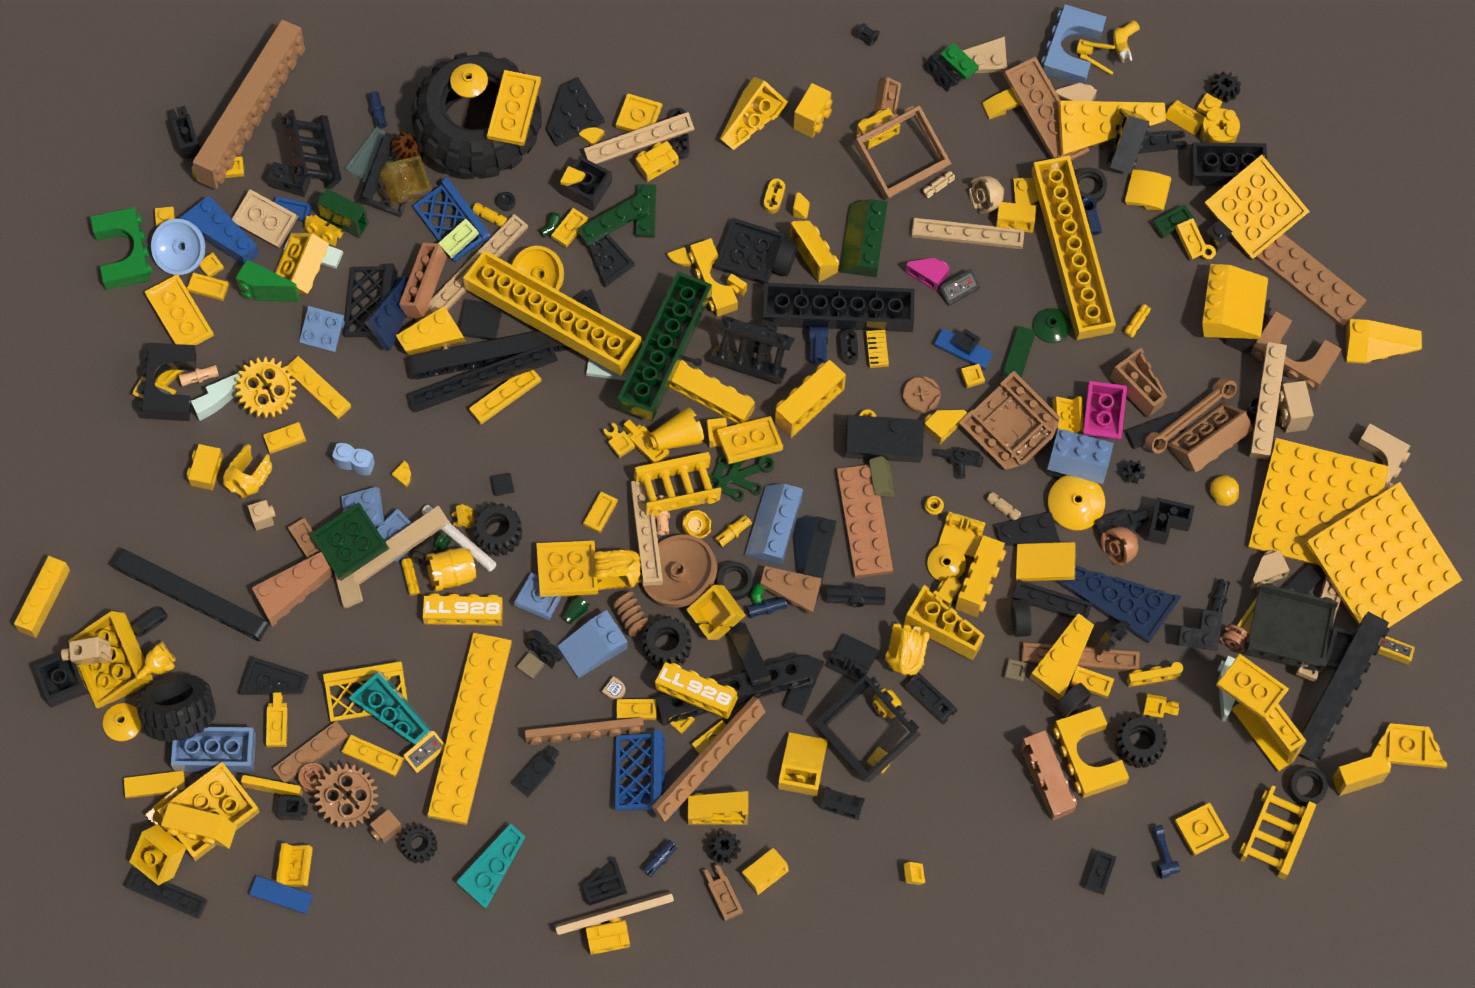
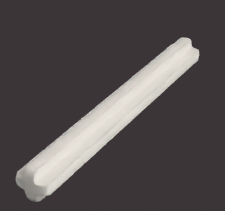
[422,505,497,572]

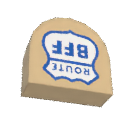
[602,676,625,700]

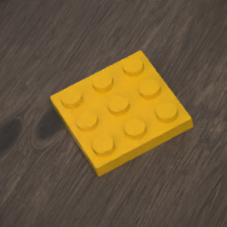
[536,541,598,597]

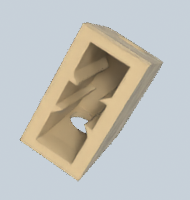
[61,637,112,665]

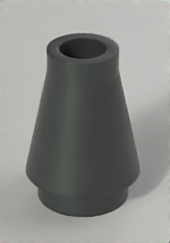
[412,536,436,566]

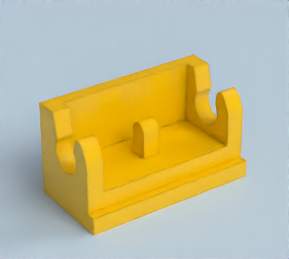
[996,202,1036,233]
[742,848,789,895]

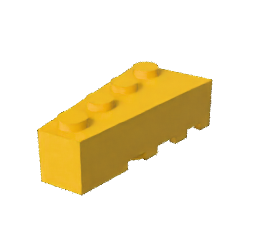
[955,535,1006,617]

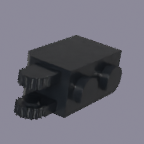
[170,106,200,159]

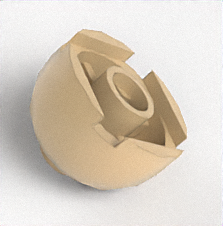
[969,176,1004,214]

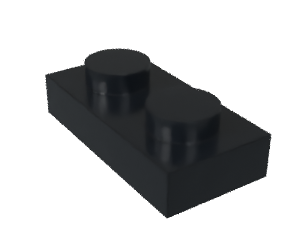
[1085,850,1117,895]

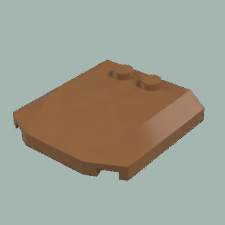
[959,371,1060,471]

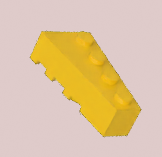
[904,585,985,660]
[1030,613,1094,701]

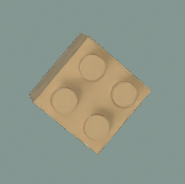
[1277,381,1314,433]

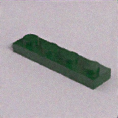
[578,193,651,246]

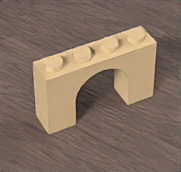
[1358,424,1411,492]

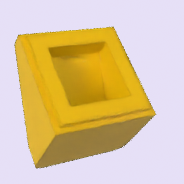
[793,192,810,219]

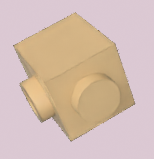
[248,500,276,531]

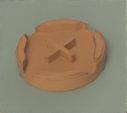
[903,376,941,413]

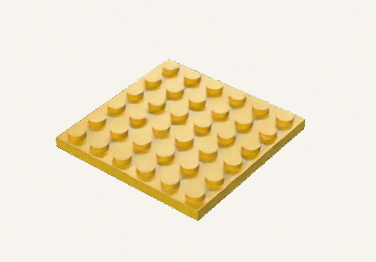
[1248,438,1389,565]
[1305,482,1462,628]

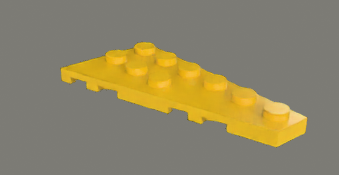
[1058,101,1166,156]

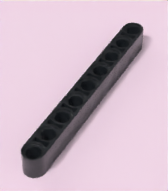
[407,331,572,380]
[110,548,270,641]

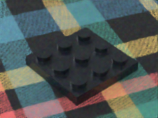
[715,218,786,284]

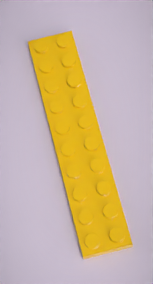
[428,633,512,825]

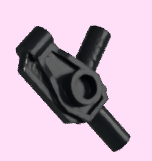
[936,447,984,479]

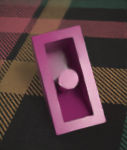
[905,258,950,292]

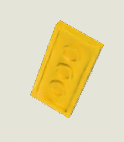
[487,70,541,146]
[145,274,214,345]

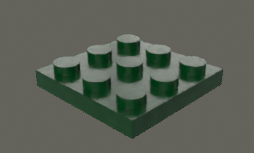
[310,502,390,581]

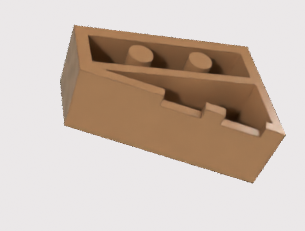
[1110,347,1167,418]

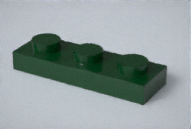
[636,184,656,238]

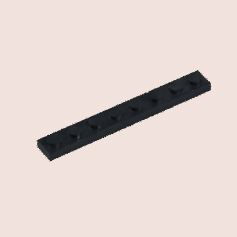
[409,343,558,413]

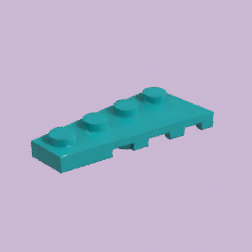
[456,824,525,910]

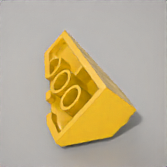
[720,77,788,150]
[1346,319,1422,364]

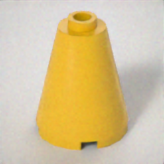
[648,407,704,451]

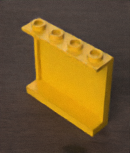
[1231,703,1306,772]

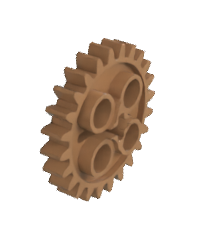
[313,763,379,829]

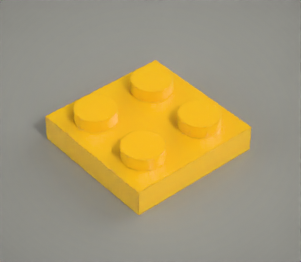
[616,94,662,132]
[1174,803,1229,856]

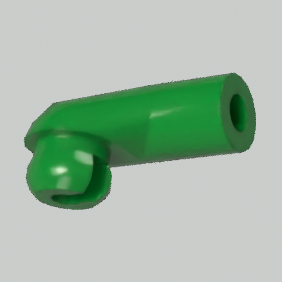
[750,582,766,604]

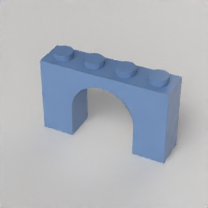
[1041,4,1107,84]

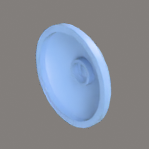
[151,219,205,275]

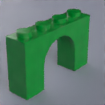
[90,207,153,290]

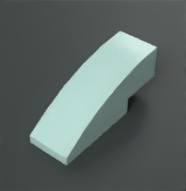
[191,373,241,421]

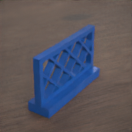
[413,177,491,262]
[615,730,665,811]

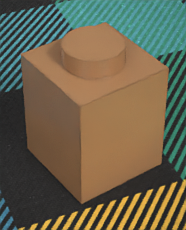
[370,809,403,844]

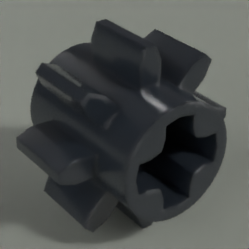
[1122,459,1146,484]

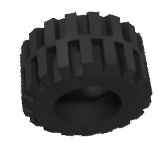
[473,503,522,556]
[642,616,691,669]
[1115,714,1167,768]

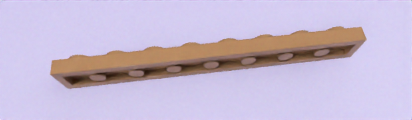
[652,697,766,822]

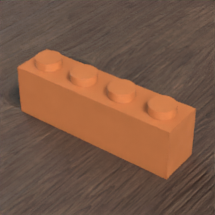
[399,243,447,319]

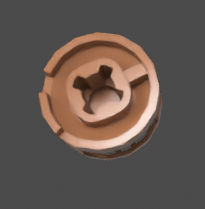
[1220,624,1249,653]
[299,763,326,794]

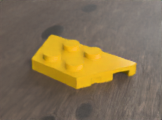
[1371,723,1447,769]

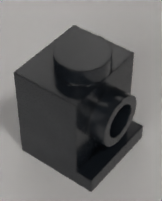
[277,796,308,821]

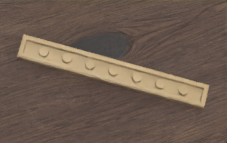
[414,214,528,322]

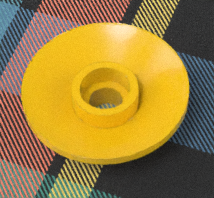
[450,64,488,98]
[927,544,966,582]
[103,703,141,742]

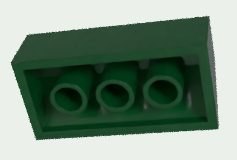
[840,199,888,278]

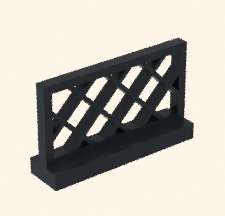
[358,132,424,217]
[344,263,398,337]

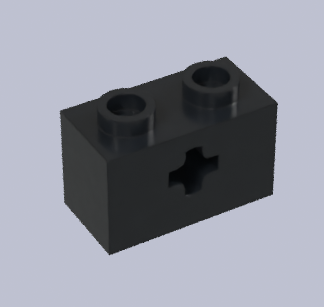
[267,162,311,198]

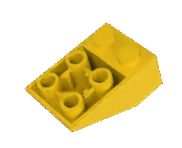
[778,732,828,796]

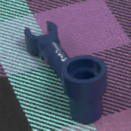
[1152,825,1180,879]

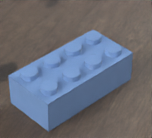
[171,727,256,772]

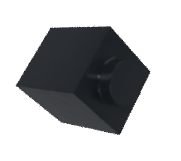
[1203,219,1233,252]

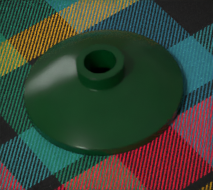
[1033,308,1071,343]

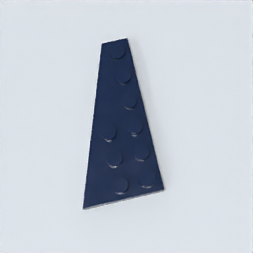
[1054,565,1181,643]

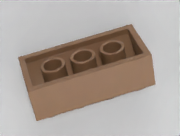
[1167,402,1254,472]

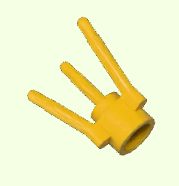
[1077,39,1115,75]

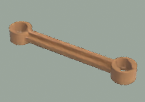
[1145,378,1237,454]

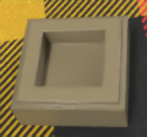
[517,652,545,680]
[1004,659,1028,683]

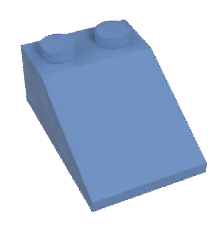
[558,610,628,678]

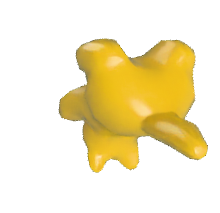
[136,641,176,680]

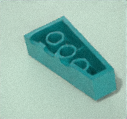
[349,672,433,744]

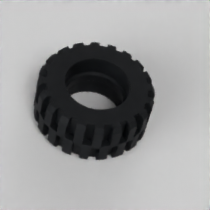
[136,674,216,742]

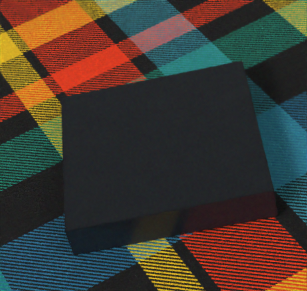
[459,299,503,341]

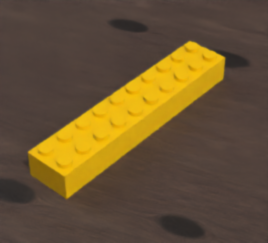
[1031,156,1116,340]
[463,250,642,376]

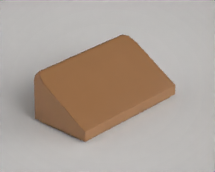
[874,76,901,115]

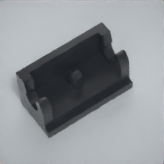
[821,787,865,820]

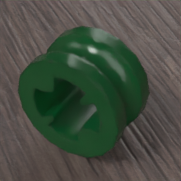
[434,532,452,552]

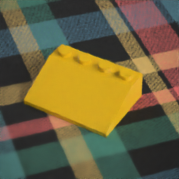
[1202,264,1268,339]
[68,611,154,708]
[157,762,260,861]

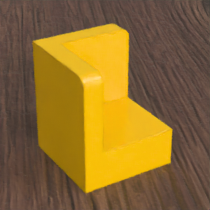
[707,418,727,448]

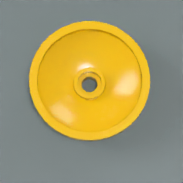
[512,246,564,291]
[1048,475,1105,531]

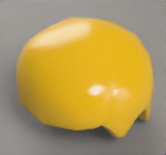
[1210,475,1239,506]
[682,510,711,539]

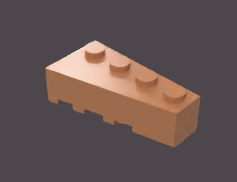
[252,552,333,627]
[1020,730,1077,821]

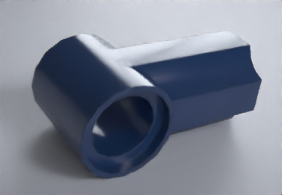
[1082,197,1102,237]
[809,326,828,364]

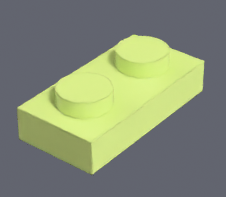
[438,219,479,258]

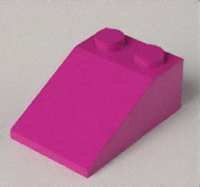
[1083,381,1127,440]

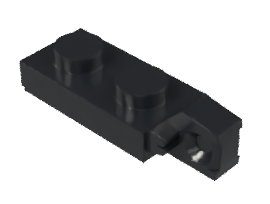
[1095,509,1149,539]
[513,746,559,797]

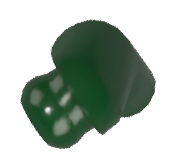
[540,212,561,238]

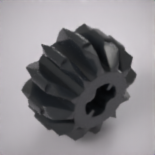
[1210,71,1241,103]
[708,830,741,865]

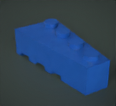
[180,195,259,265]

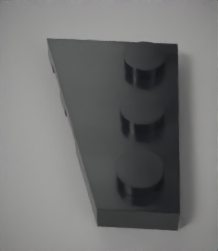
[589,234,635,287]

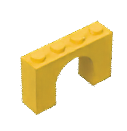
[1053,706,1129,798]

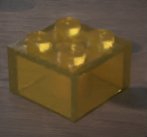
[380,155,432,205]

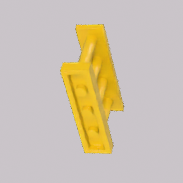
[634,452,722,516]
[1239,785,1317,880]

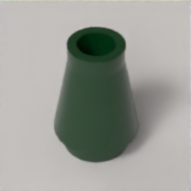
[562,595,590,624]

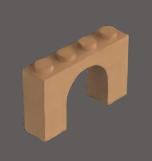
[1251,312,1342,391]

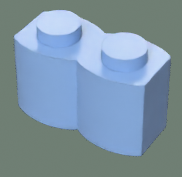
[332,443,375,476]

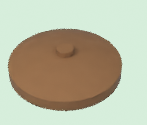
[641,535,717,608]

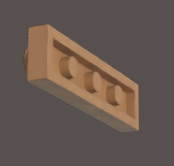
[273,721,349,783]

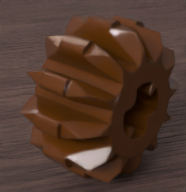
[391,131,422,163]

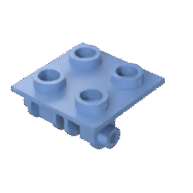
[299,306,345,352]

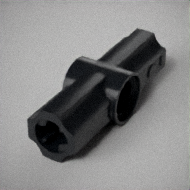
[827,583,886,607]

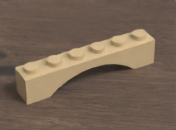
[1249,342,1287,460]

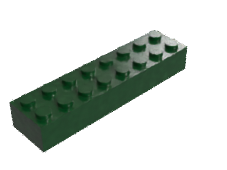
[617,271,712,422]

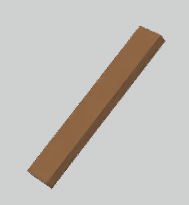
[1022,642,1140,672]

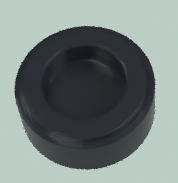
[497,192,516,211]

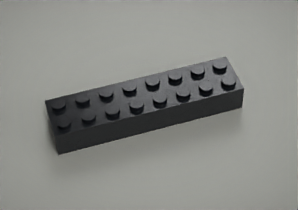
[763,283,915,332]

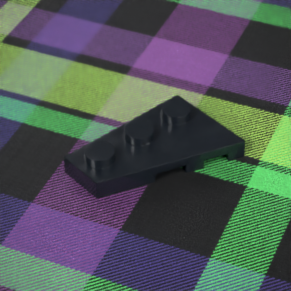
[995,512,1060,546]
[239,657,309,695]

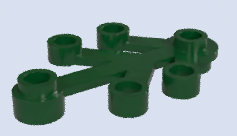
[704,456,774,502]

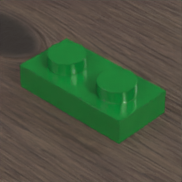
[940,43,979,81]

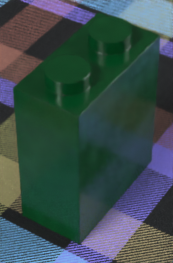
[317,188,369,238]

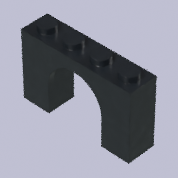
[139,343,197,421]

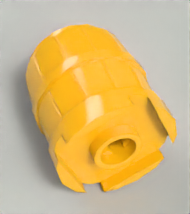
[426,547,476,592]

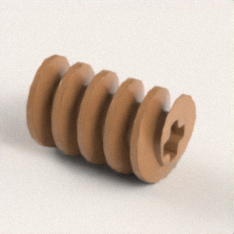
[613,592,649,636]

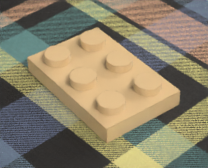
[232,189,298,248]

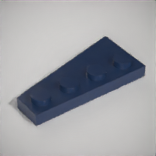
[364,276,409,351]

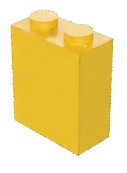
[1332,753,1391,796]

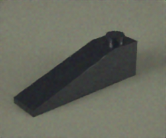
[794,516,837,599]

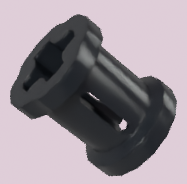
[856,23,880,46]

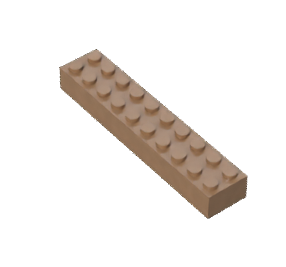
[193,20,305,189]

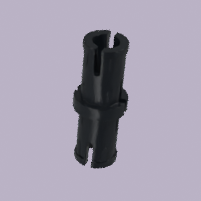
[1211,579,1230,612]

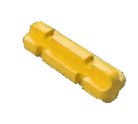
[472,203,507,227]
[1125,304,1151,337]
[401,558,420,596]

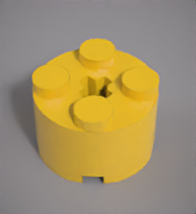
[1200,108,1240,143]

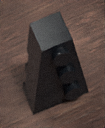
[1106,108,1150,174]

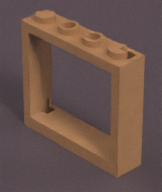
[853,106,951,200]

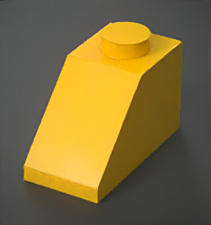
[924,410,967,445]

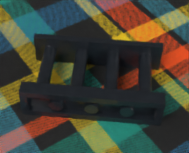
[281,110,342,189]
[710,315,795,384]

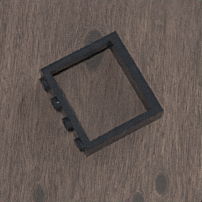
[814,675,921,783]

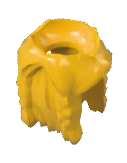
[223,444,272,498]
[594,549,642,590]
[885,623,929,675]

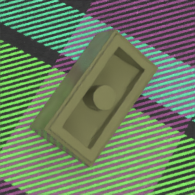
[869,456,895,497]

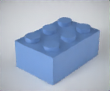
[1047,429,1114,484]

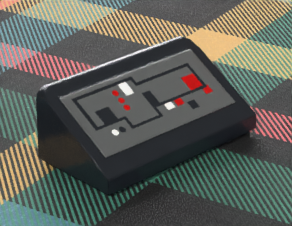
[939,269,980,306]

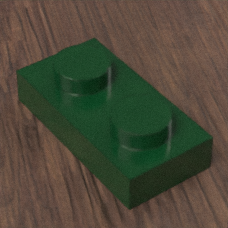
[1153,204,1195,238]

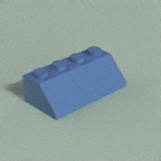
[745,484,803,566]

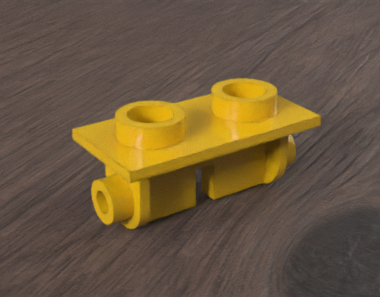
[304,215,343,247]

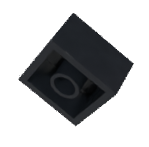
[561,156,612,211]
[34,656,88,708]

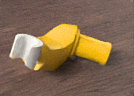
[1113,20,1140,63]

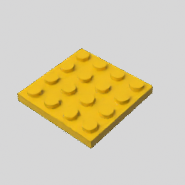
[1204,155,1310,260]

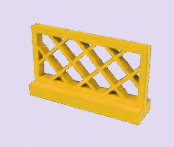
[323,662,408,722]

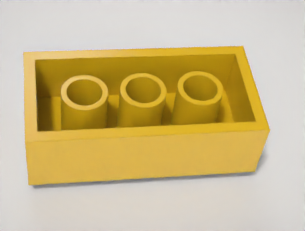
[775,360,846,438]

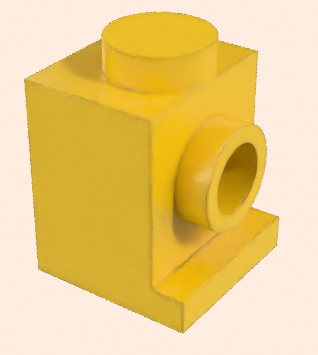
[933,577,962,608]

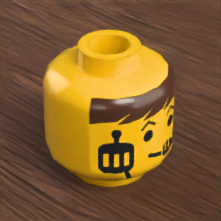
[872,689,902,719]

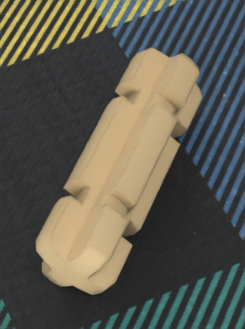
[923,171,955,198]
[987,492,1021,521]

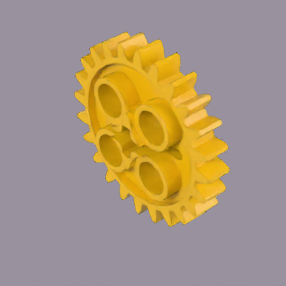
[234,357,297,419]

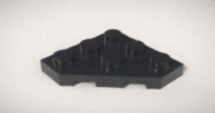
[547,77,605,147]

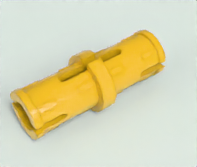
[714,515,752,548]

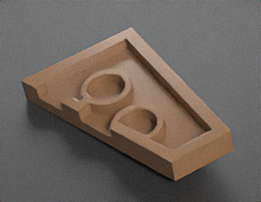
[760,566,822,616]

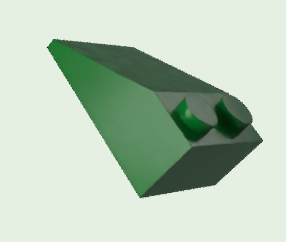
[236,259,300,302]

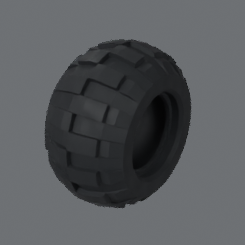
[411,51,542,179]

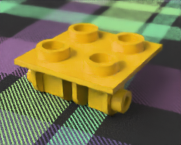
[938,512,986,557]

